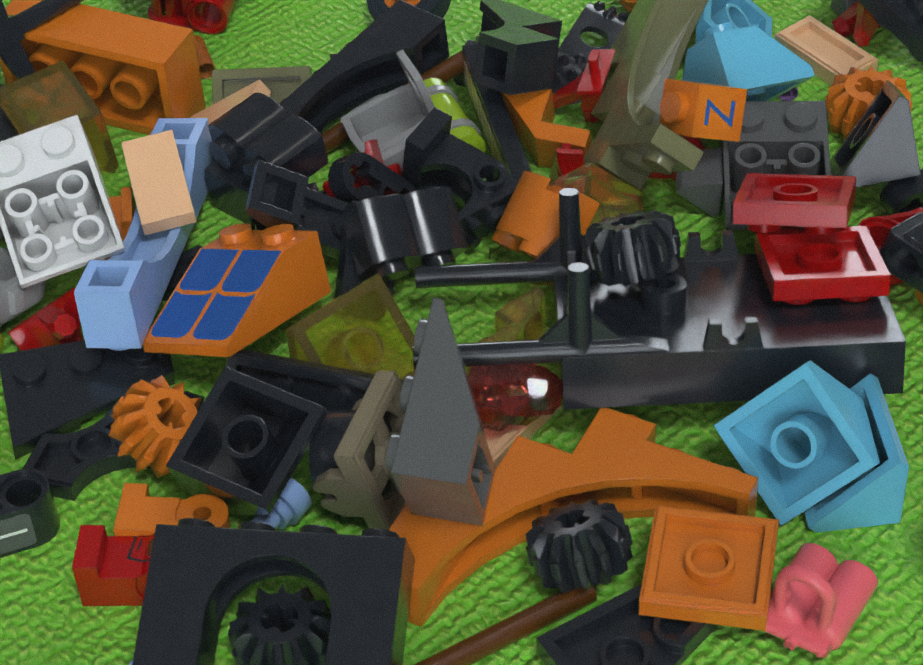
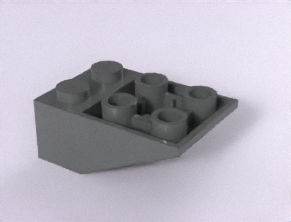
[719,101,831,230]
[386,298,495,526]

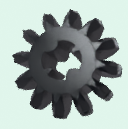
[584,210,681,287]
[526,499,633,593]
[228,581,331,665]

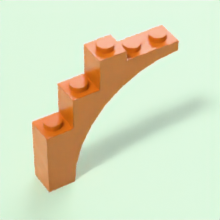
[389,407,758,627]

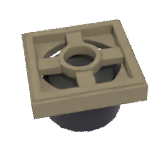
[308,371,406,530]

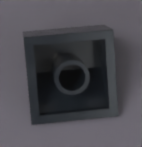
[166,366,328,516]

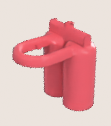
[764,543,878,658]

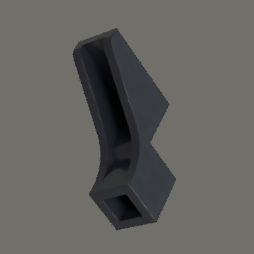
[474,0,562,96]

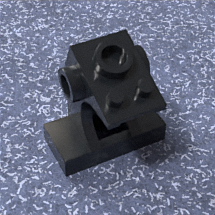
[401,107,518,249]

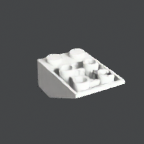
[0,115,126,289]

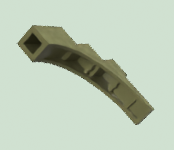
[583,0,709,194]

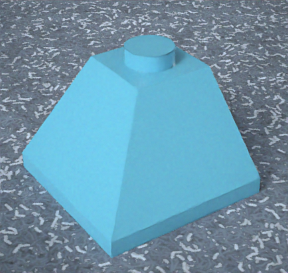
[682,22,815,101]

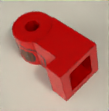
[72,525,155,606]

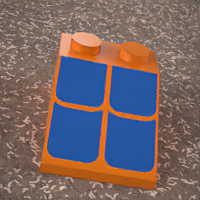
[143,223,331,357]

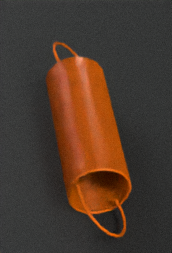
[194,35,215,80]

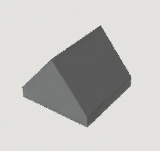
[676,148,723,217]

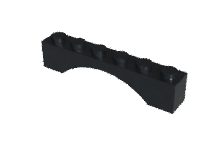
[204,0,450,224]

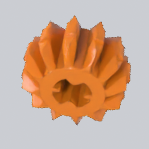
[825,66,912,140]
[108,375,202,479]

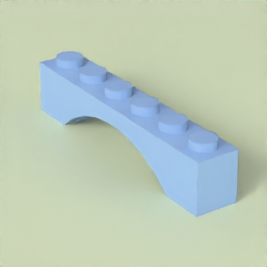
[74,118,215,351]

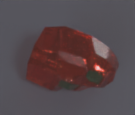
[468,363,563,432]

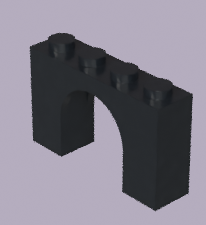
[132,518,415,665]

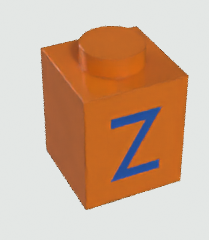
[659,78,747,142]

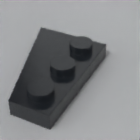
[0,329,175,460]

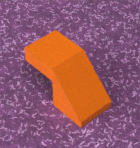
[501,89,591,172]

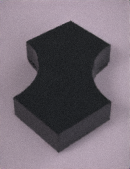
[23,404,151,501]

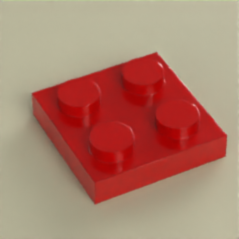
[733,173,856,235]
[755,226,891,305]

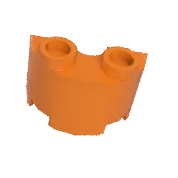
[491,171,600,258]

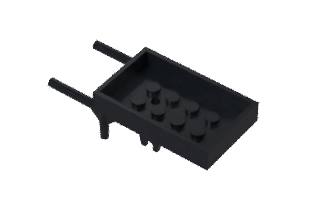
[413,188,906,410]

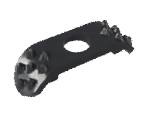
[552,1,628,105]

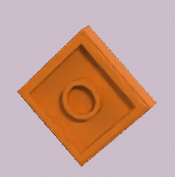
[639,505,779,631]

